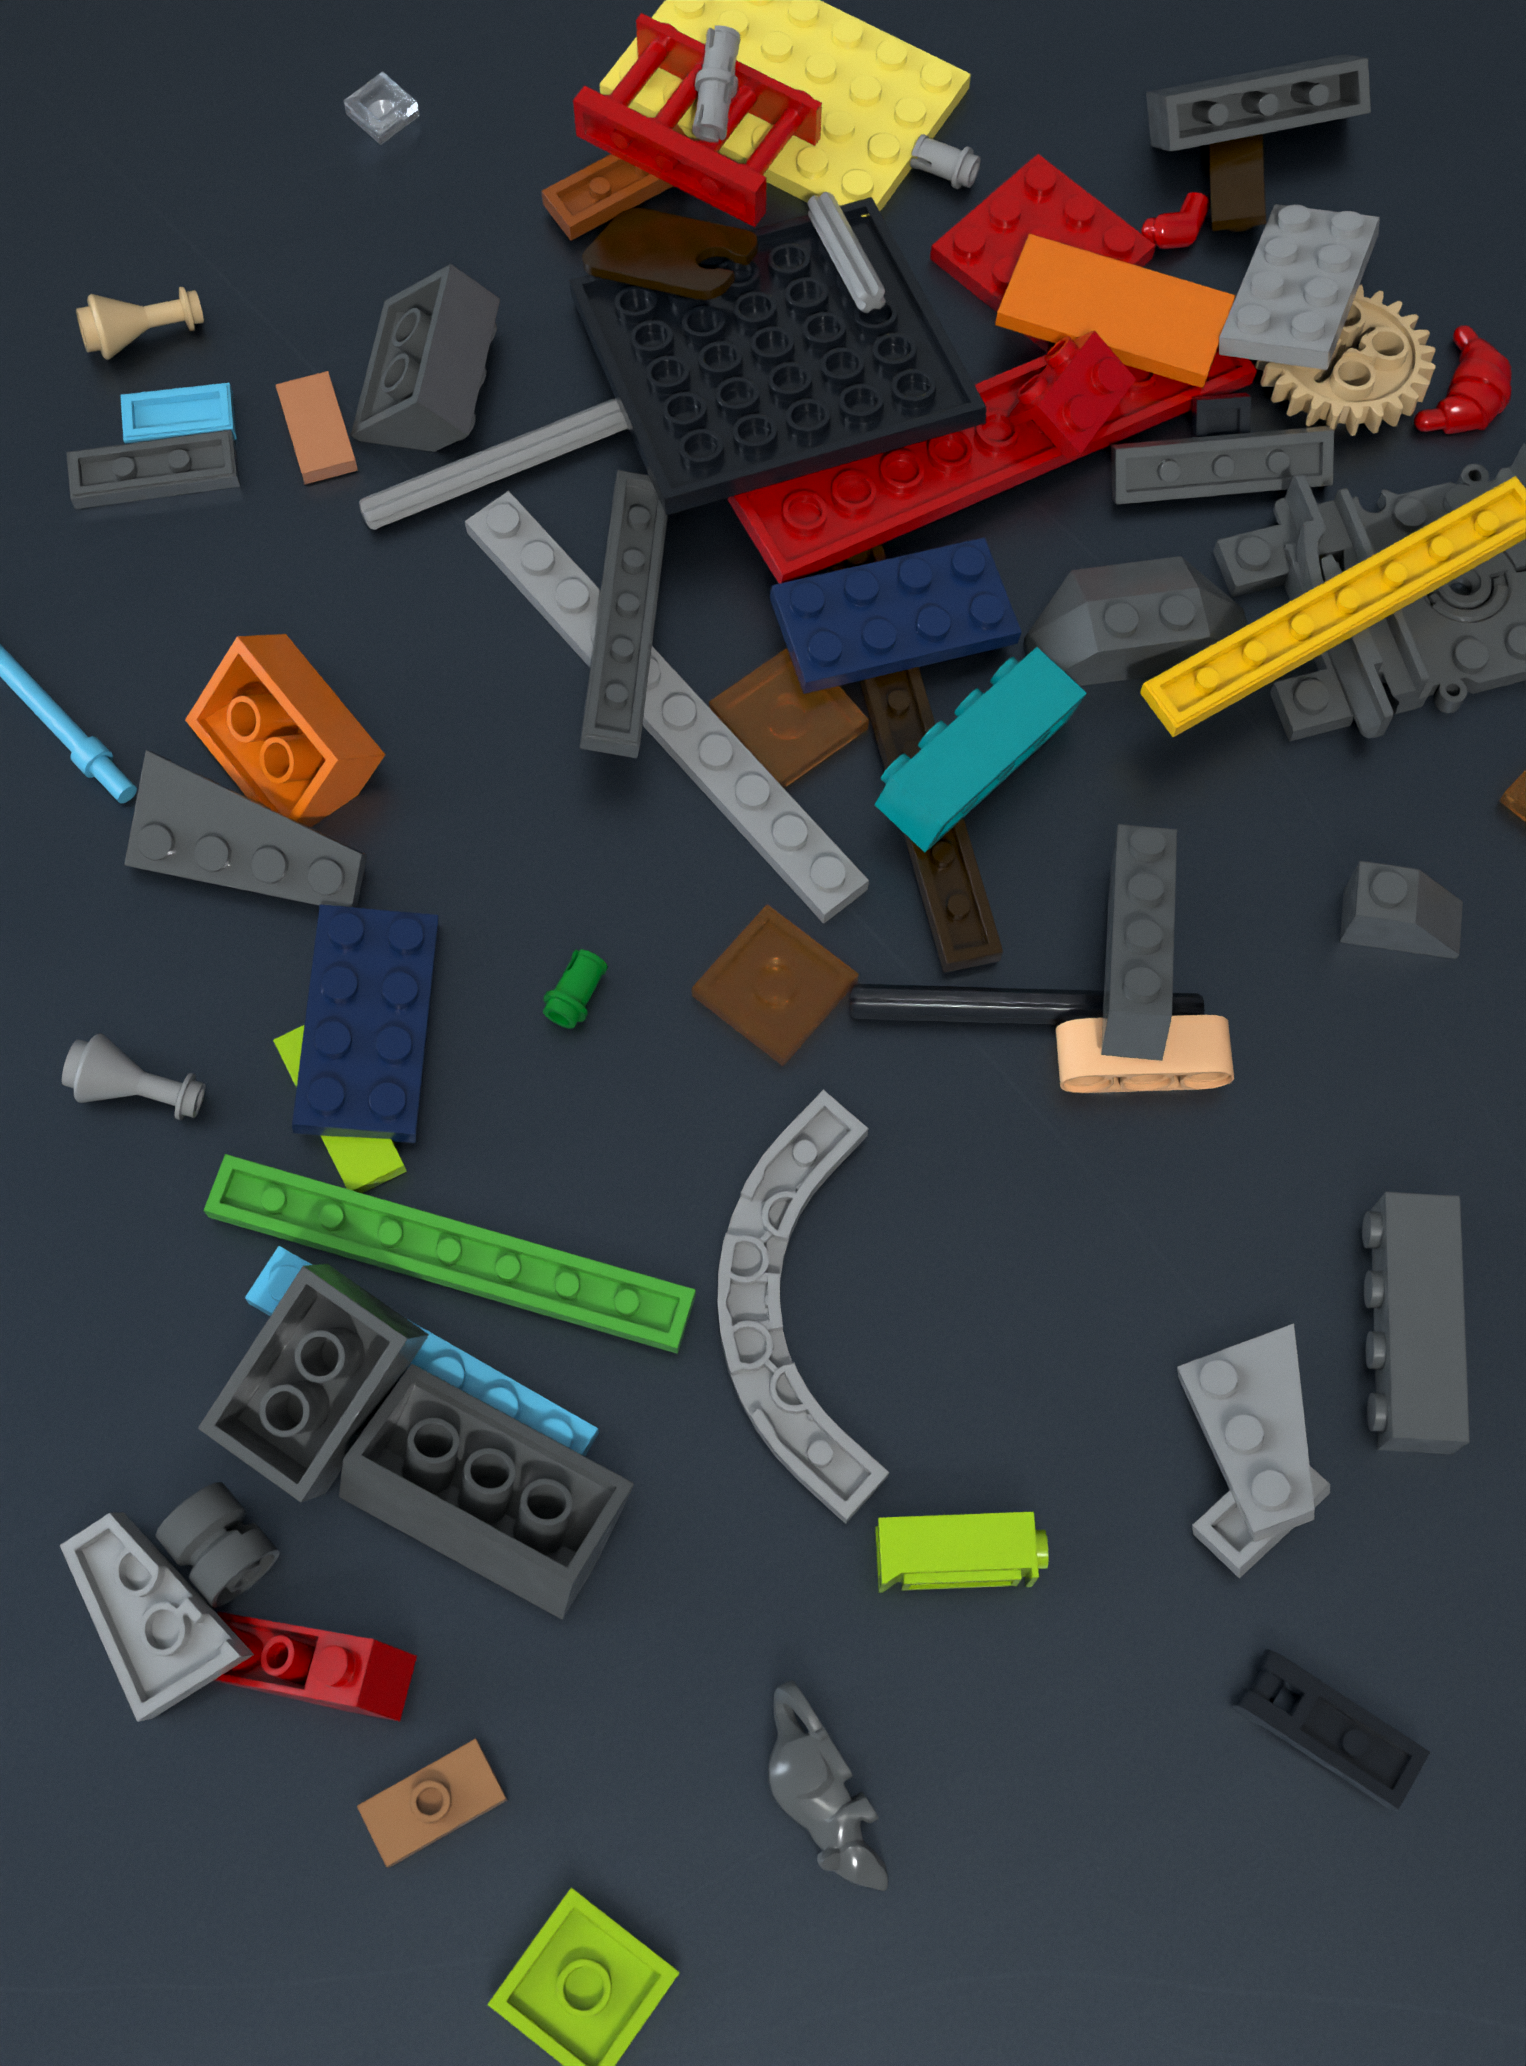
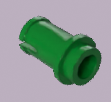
[543,949,608,1029]

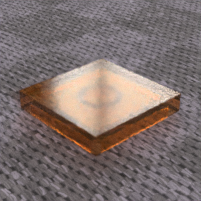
[709,648,869,788]
[692,904,859,1066]

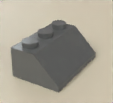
[350,264,500,452]

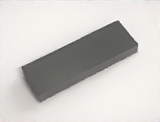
[66,430,240,509]

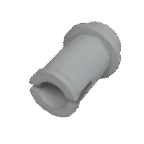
[910,134,981,189]

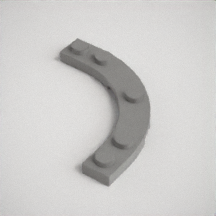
[717,1089,889,1524]

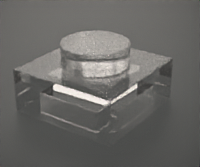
[343,71,420,145]

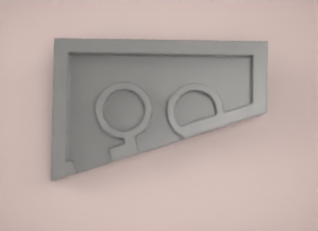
[1177,1324,1315,1542]
[60,1512,254,1722]

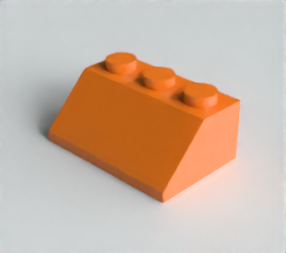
[185,634,385,827]

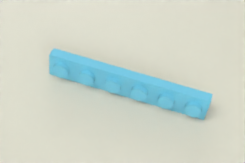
[245,1246,599,1456]

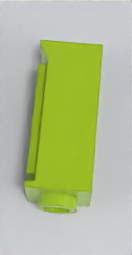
[875,1512,1048,1593]

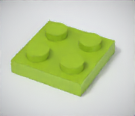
[487,1888,680,2066]

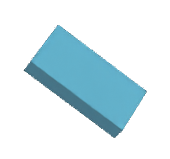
[121,382,237,444]

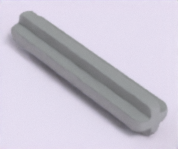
[807,192,886,313]

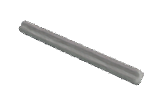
[359,398,628,529]

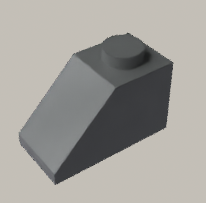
[1340,861,1463,959]

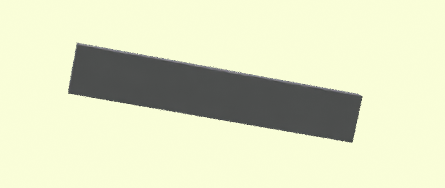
[579,470,668,758]

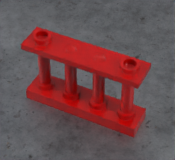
[573,13,822,227]

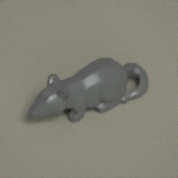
[768,1680,888,1891]

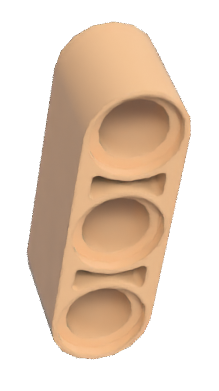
[1056,1015,1234,1093]

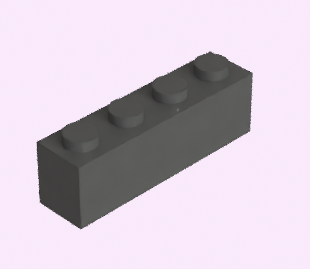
[1146,54,1371,151]
[1101,824,1177,1061]
[1362,1192,1470,1455]

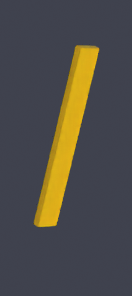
[1140,476,1526,737]

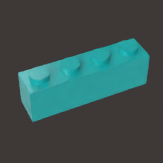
[874,647,1087,852]

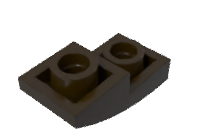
[1210,134,1266,232]

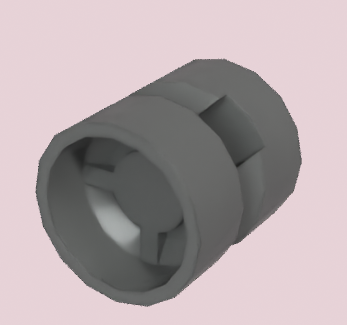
[155,1482,280,1608]

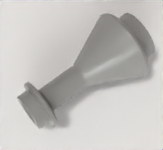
[62,1033,206,1120]

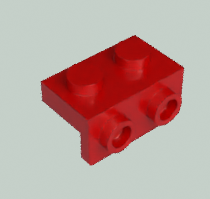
[1007,330,1136,460]

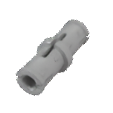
[692,25,741,142]

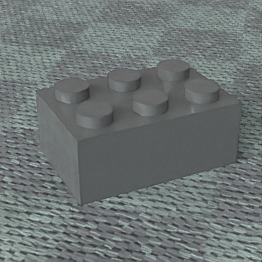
[198,1264,429,1502]

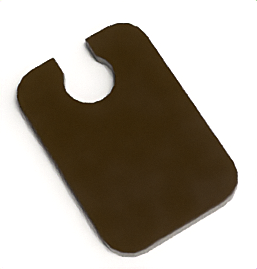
[582,208,759,300]

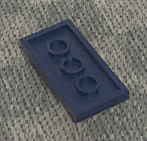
[770,537,1022,694]
[292,904,439,1143]

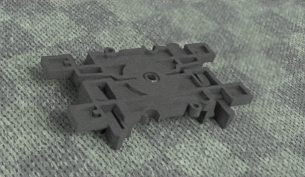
[1213,443,1526,742]

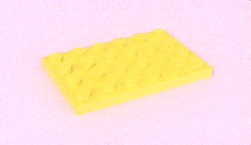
[600,0,971,217]

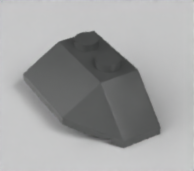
[1023,556,1247,686]

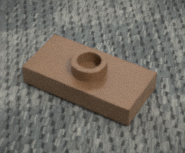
[357,1739,508,1868]

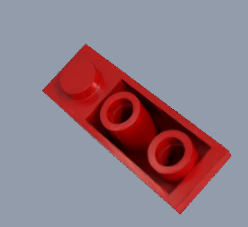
[213,1612,417,1722]

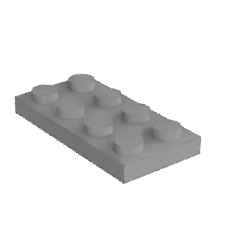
[1219,204,1380,370]

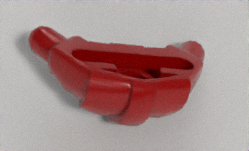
[1414,325,1512,434]

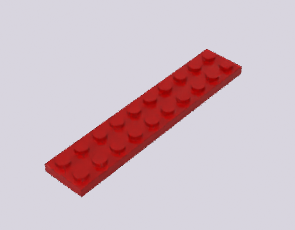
[728,346,1257,584]

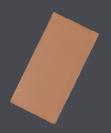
[275,371,358,484]

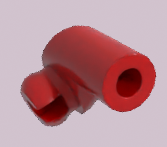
[1141,192,1210,249]

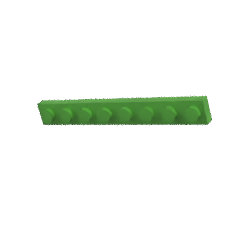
[203,1154,696,1354]

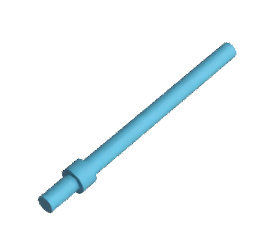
[0,644,137,804]

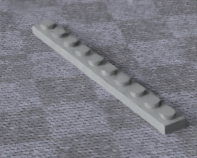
[465,491,869,924]

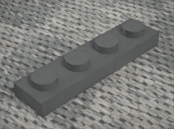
[1111,426,1334,504]

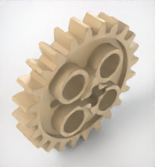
[1255,285,1435,436]

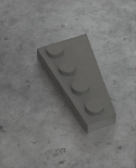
[124,750,367,908]

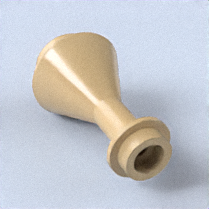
[76,287,204,360]

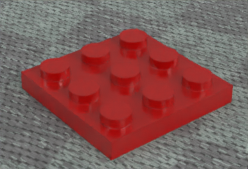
[930,154,1156,352]

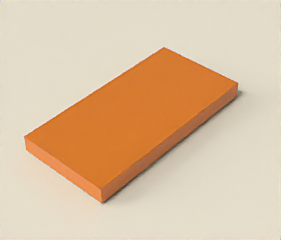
[995,234,1236,388]

